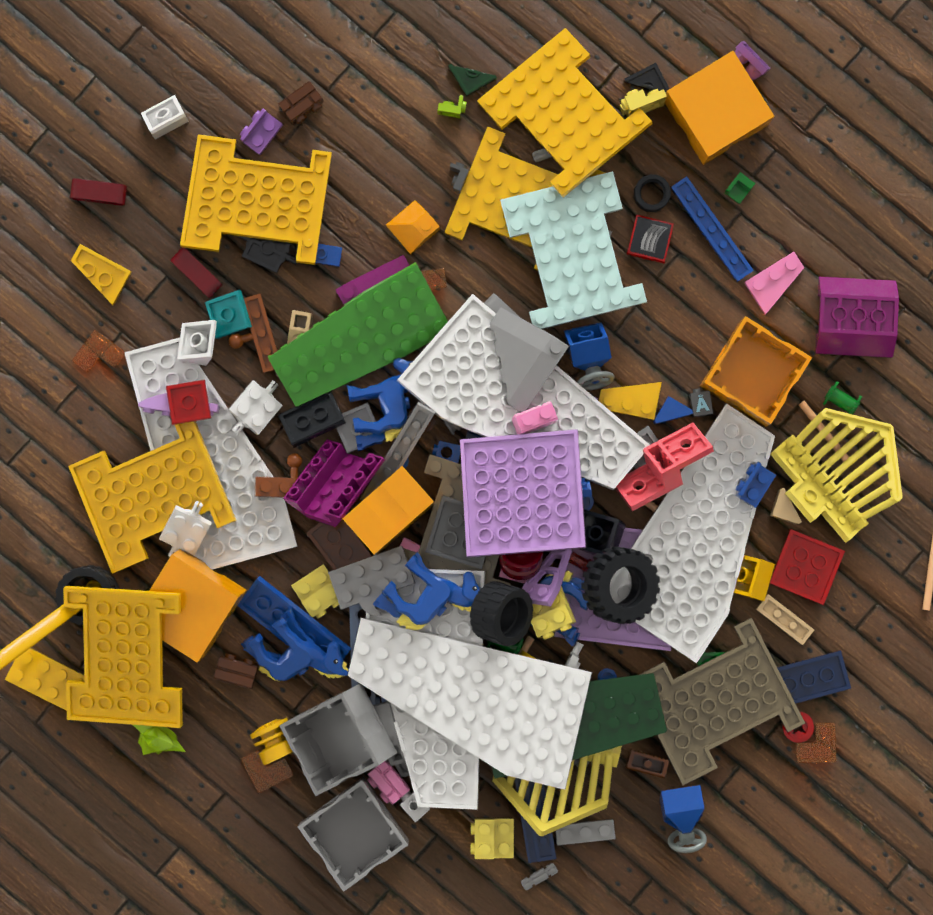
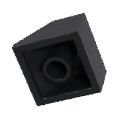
[579,510,626,555]

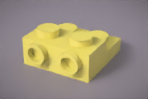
[619,89,667,117]
[291,564,339,619]
[531,586,576,640]
[471,818,514,859]

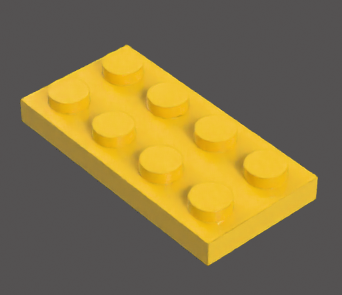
[5,648,85,711]

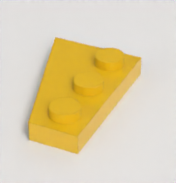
[71,244,132,306]
[598,382,662,420]

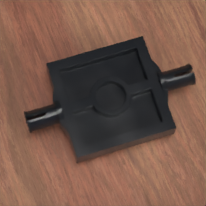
[237,236,297,273]

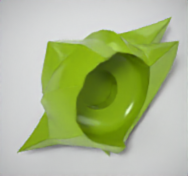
[133,725,186,755]

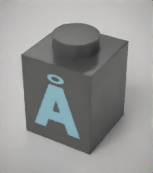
[689,388,713,418]

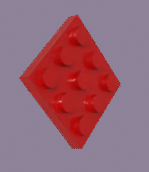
[769,529,845,605]

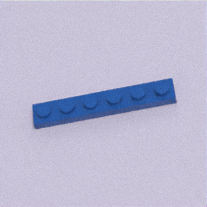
[670,176,754,282]

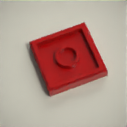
[166,380,212,425]

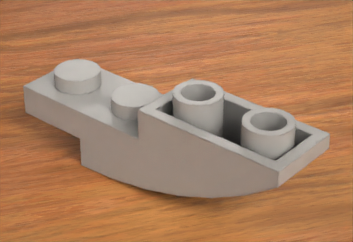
[373,701,410,778]

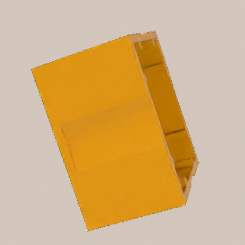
[665,51,774,165]
[700,316,812,427]
[342,466,434,555]
[149,549,247,663]

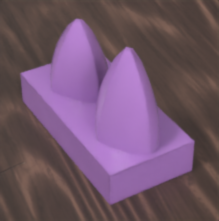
[735,41,771,81]

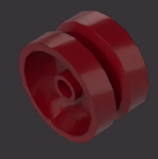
[499,552,543,580]

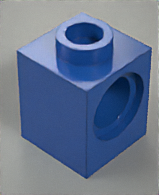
[432,441,461,463]

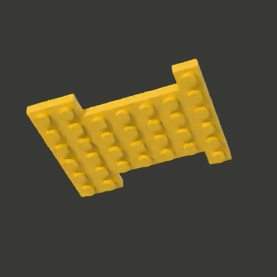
[477,28,653,198]
[444,127,605,270]
[180,135,332,265]
[68,421,236,574]
[63,586,183,728]

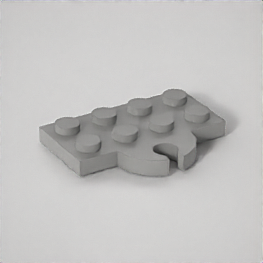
[328,546,415,616]

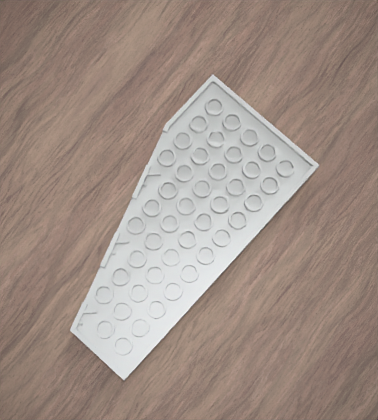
[397,294,650,490]
[124,338,297,570]
[610,404,775,663]
[366,569,485,809]
[348,618,592,790]

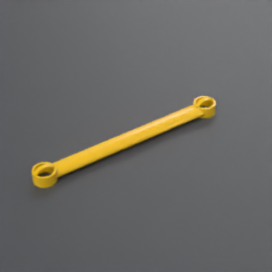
[0,580,102,670]

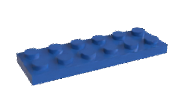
[238,576,352,659]

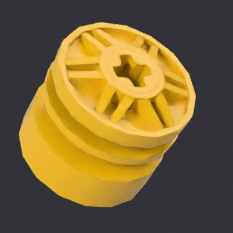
[250,717,293,765]

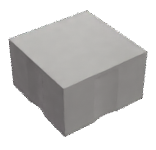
[279,684,397,796]
[297,776,409,892]

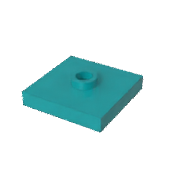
[205,290,252,339]

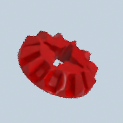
[782,711,814,743]

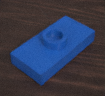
[316,244,342,267]

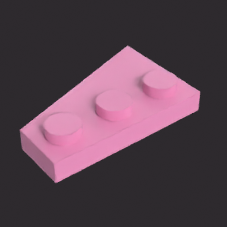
[744,252,804,315]

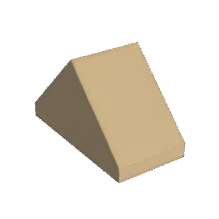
[770,488,802,524]

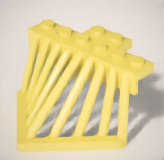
[770,408,903,543]
[492,746,622,836]

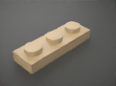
[756,594,814,645]

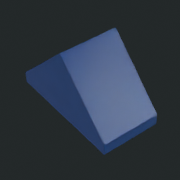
[653,396,693,425]

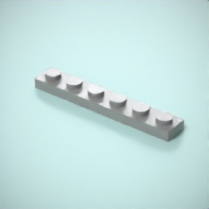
[360,402,435,501]

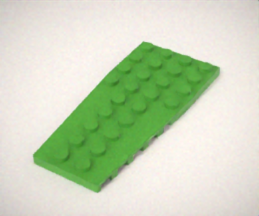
[268,262,448,406]

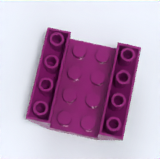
[815,277,899,358]
[283,439,385,527]

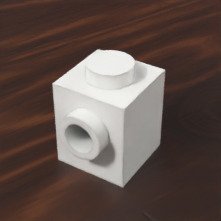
[400,791,430,823]

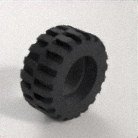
[581,547,660,624]

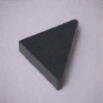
[624,63,670,93]

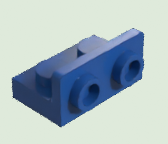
[735,462,776,508]

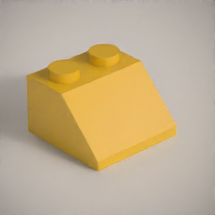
[734,555,775,601]

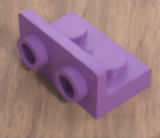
[240,108,283,155]

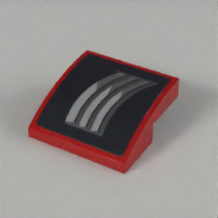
[627,214,674,263]

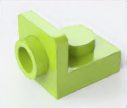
[438,95,467,118]

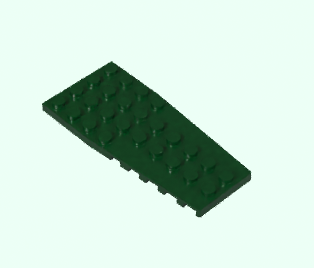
[492,673,667,779]

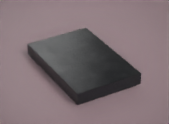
[278,391,346,448]

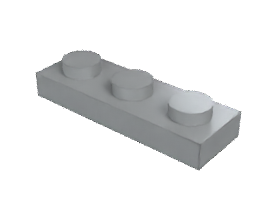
[555,819,615,845]

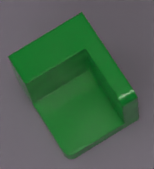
[724,172,755,204]

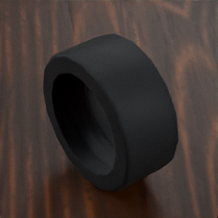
[634,174,671,213]

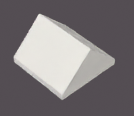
[141,95,189,139]
[177,320,217,366]

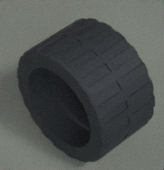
[55,565,119,626]
[470,581,533,646]

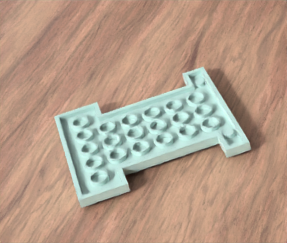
[500,171,647,329]

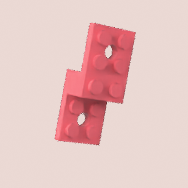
[615,423,714,511]

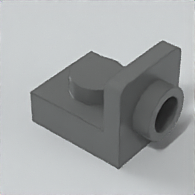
[450,162,469,194]

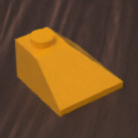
[386,201,440,255]

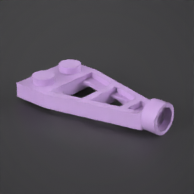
[522,549,572,607]

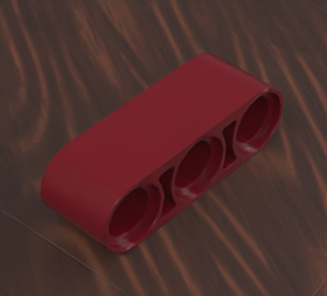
[70,178,127,206]
[170,247,223,299]

